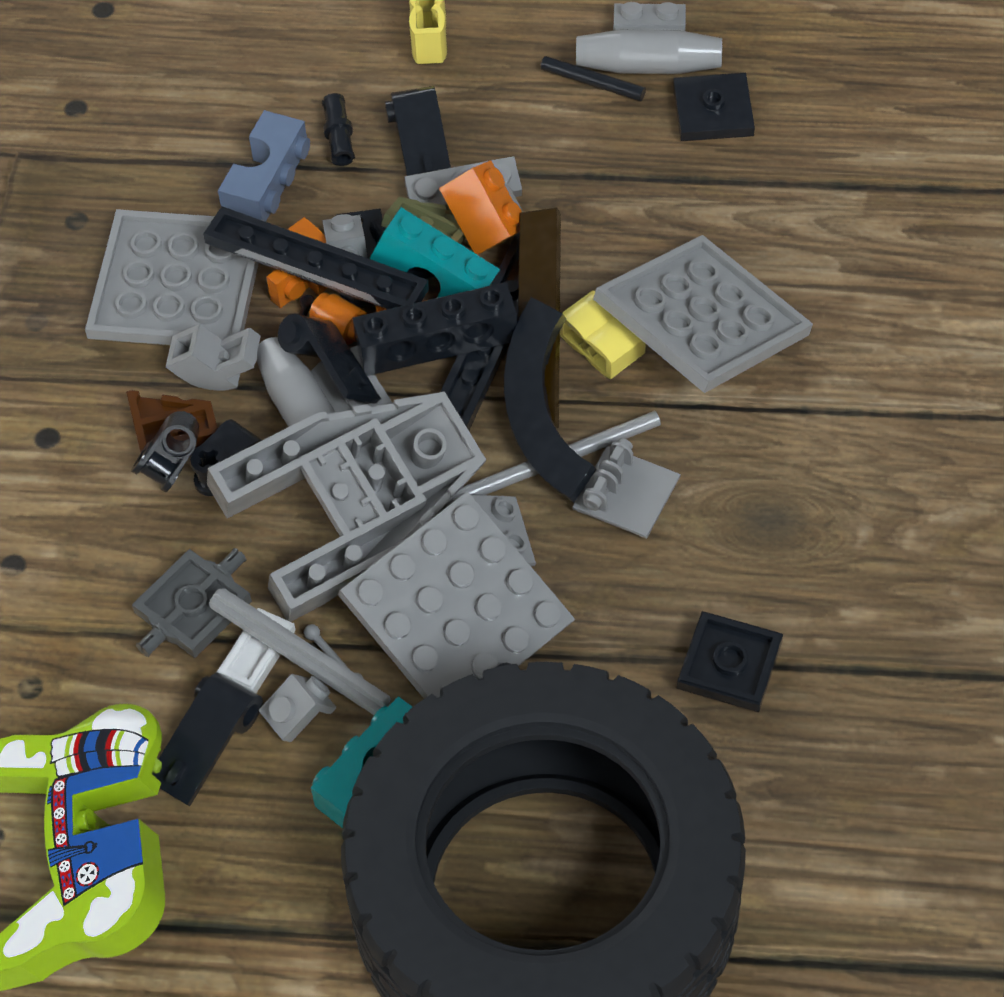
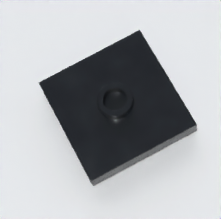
[673,73,755,141]
[677,611,783,712]

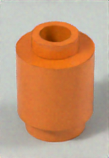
[309,292,367,345]

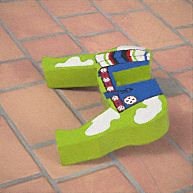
[0,704,165,991]

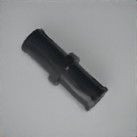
[322,93,355,166]

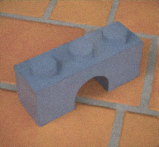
[218,110,310,222]

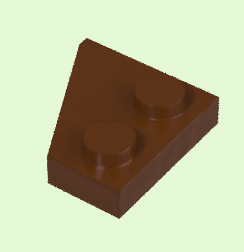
[126,390,218,452]

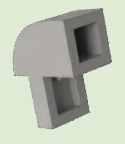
[165,324,261,391]

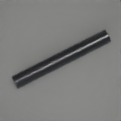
[541,56,646,102]

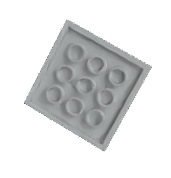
[85,209,264,345]
[593,235,813,393]
[338,491,575,699]

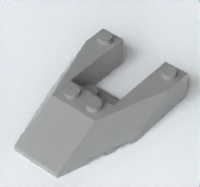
[207,392,486,622]

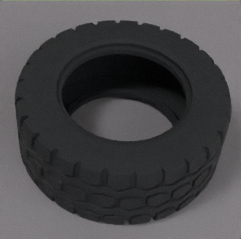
[341,662,746,997]

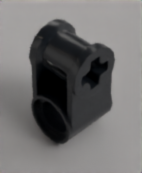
[131,411,199,492]
[190,419,262,496]

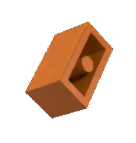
[439,160,522,255]

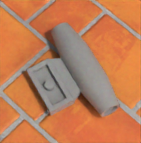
[576,2,722,74]
[257,337,392,427]

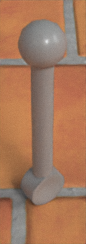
[304,624,363,678]

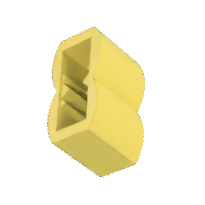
[409,0,447,64]
[560,290,646,379]

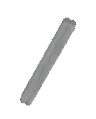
[209,589,391,715]

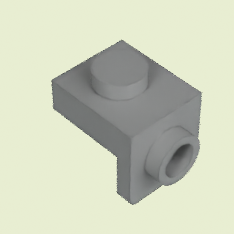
[322,214,367,258]
[259,674,336,742]

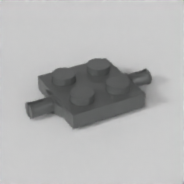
[132,548,252,658]

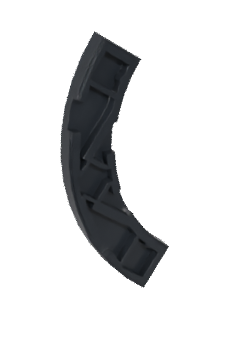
[504,297,596,503]

